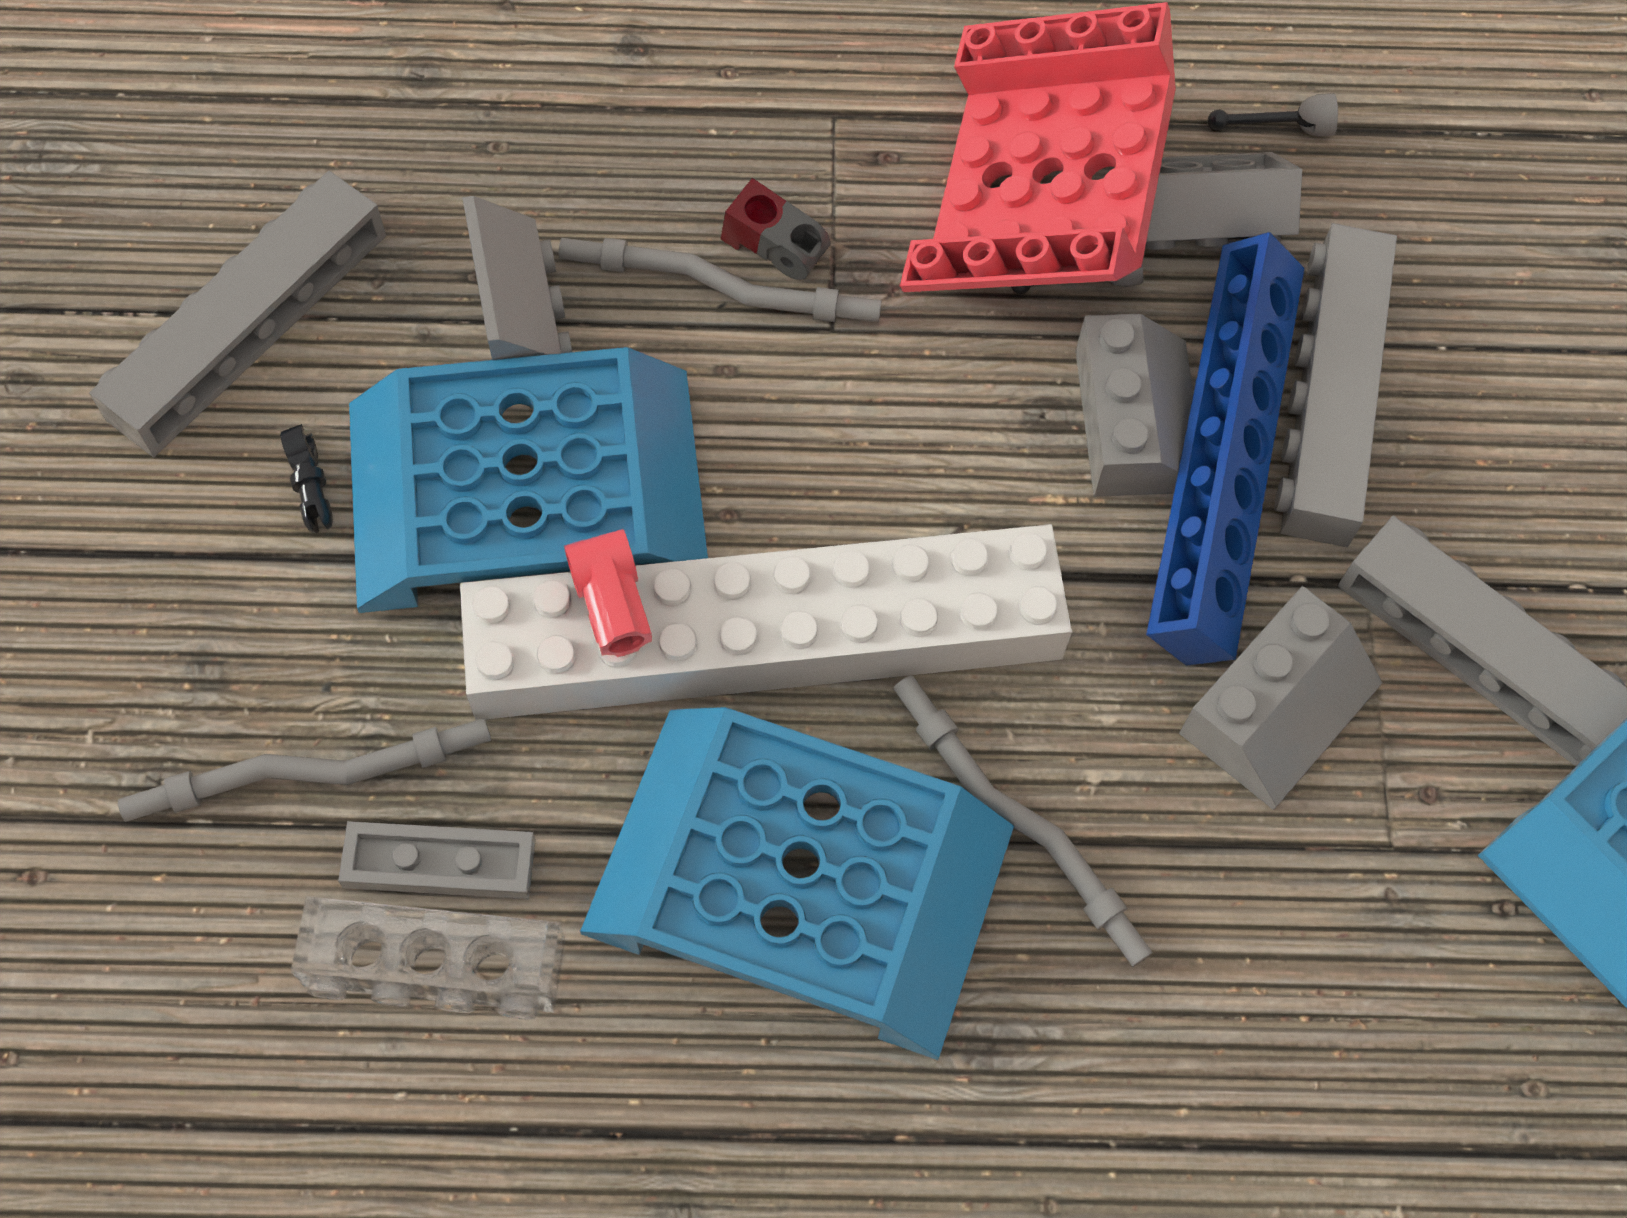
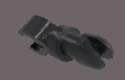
[280,424,333,533]

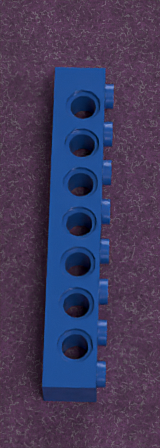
[1146,232,1305,666]

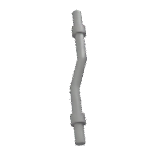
[559,238,882,322]
[893,675,1153,967]
[118,718,492,822]

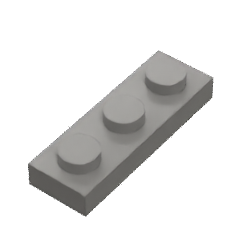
[338,821,536,899]

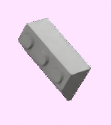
[1145,152,1302,250]
[462,196,572,360]
[1075,314,1193,497]
[1179,585,1382,810]

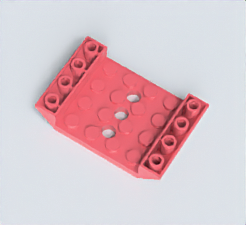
[900,2,1176,292]

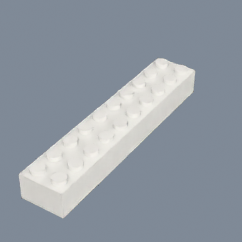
[460,524,1072,720]

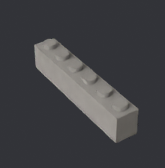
[89,171,386,458]
[1274,223,1397,547]
[1338,515,1627,766]

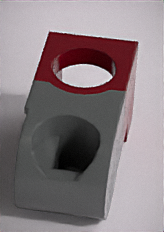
[721,178,831,280]

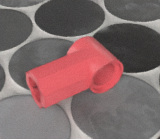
[564,529,652,657]

